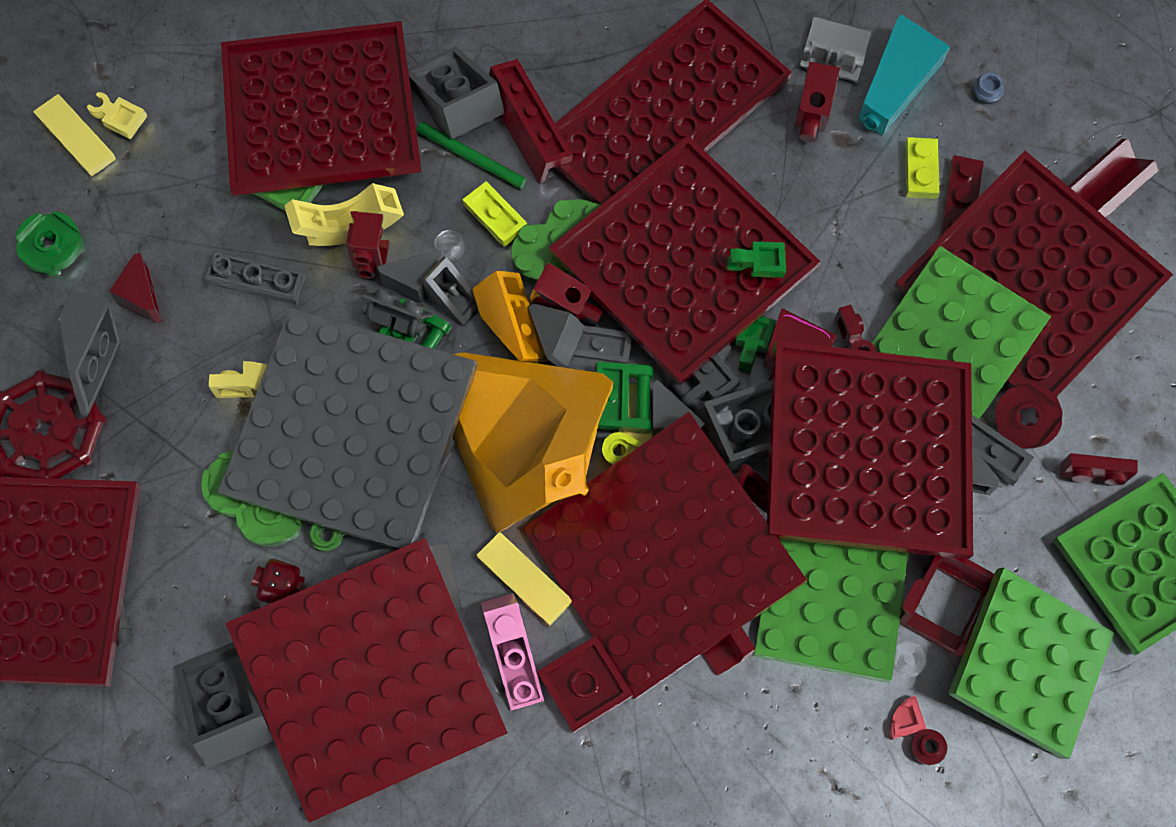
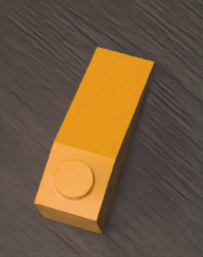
[472,270,547,362]

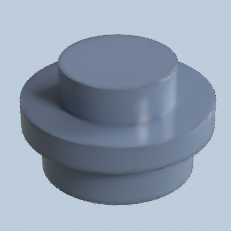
[973,72,1004,102]

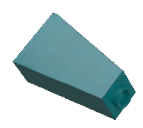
[858,14,951,136]

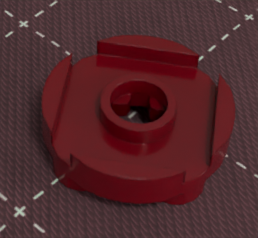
[995,383,1063,449]

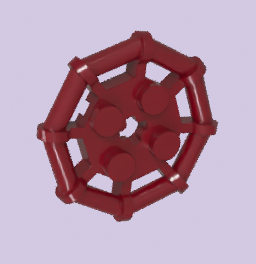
[0,370,107,479]

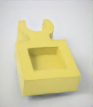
[87,92,147,139]

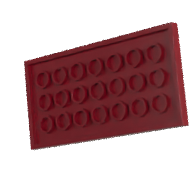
[555,0,792,205]

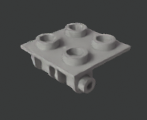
[799,17,871,82]

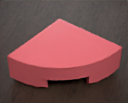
[889,695,927,740]

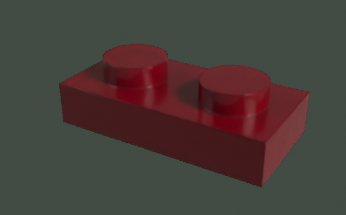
[1060,453,1138,485]

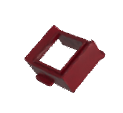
[899,555,994,657]

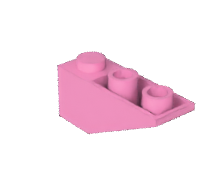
[480,593,544,711]

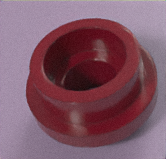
[911,729,948,766]

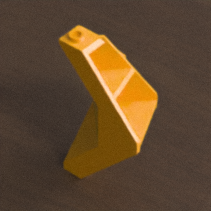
[453,352,613,533]

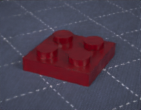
[537,636,633,734]

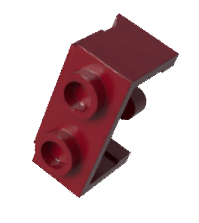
[346,211,390,279]

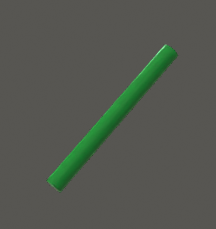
[417,122,527,189]

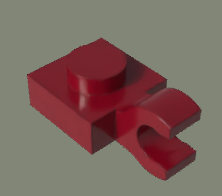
[834,304,876,352]

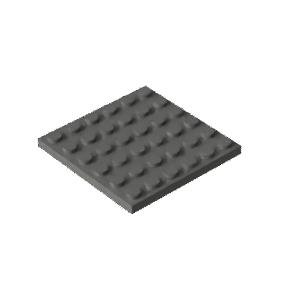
[218,308,478,550]

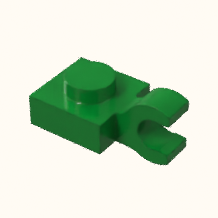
[727,241,786,278]
[736,316,776,373]

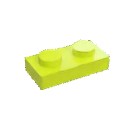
[905,137,939,199]
[462,181,527,247]

